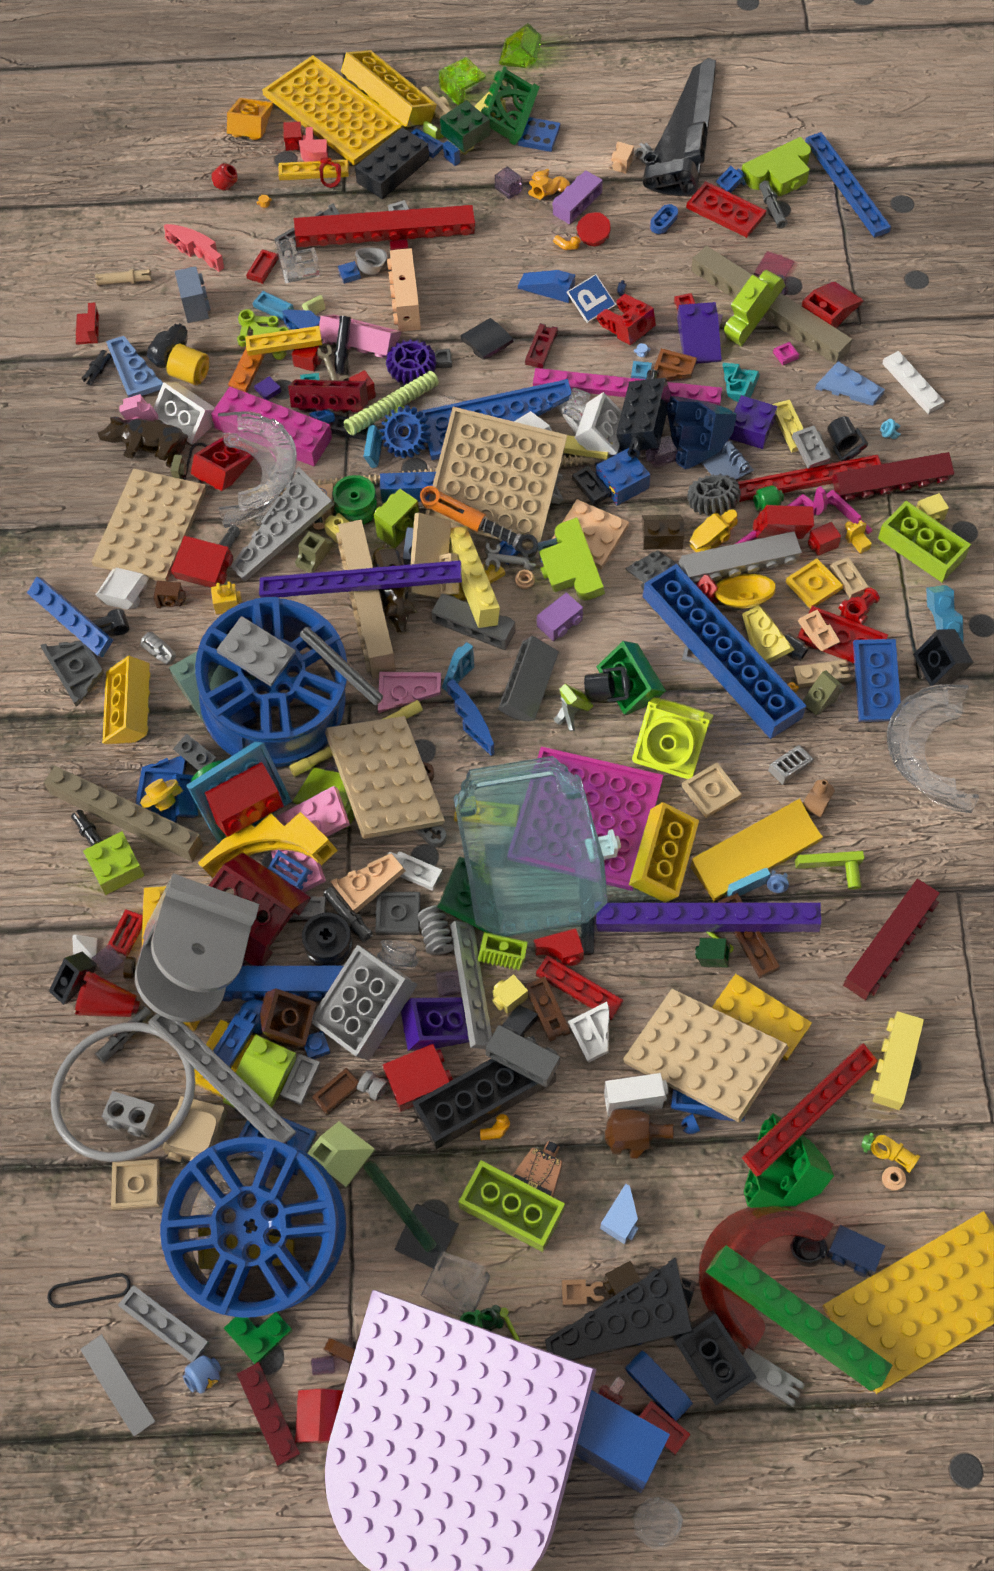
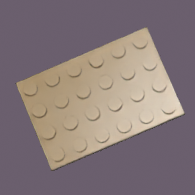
[92,469,207,581]
[325,716,445,839]
[623,989,788,1123]

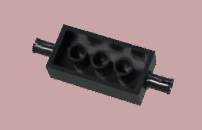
[616,369,671,458]

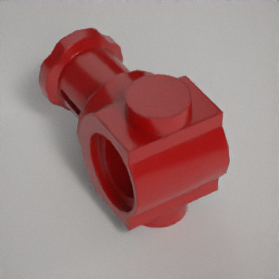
[838,588,880,625]

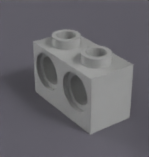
[101,1091,159,1137]

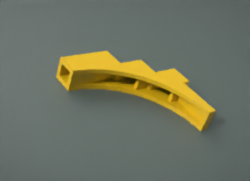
[198,812,338,878]

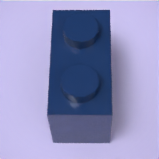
[826,1225,885,1277]

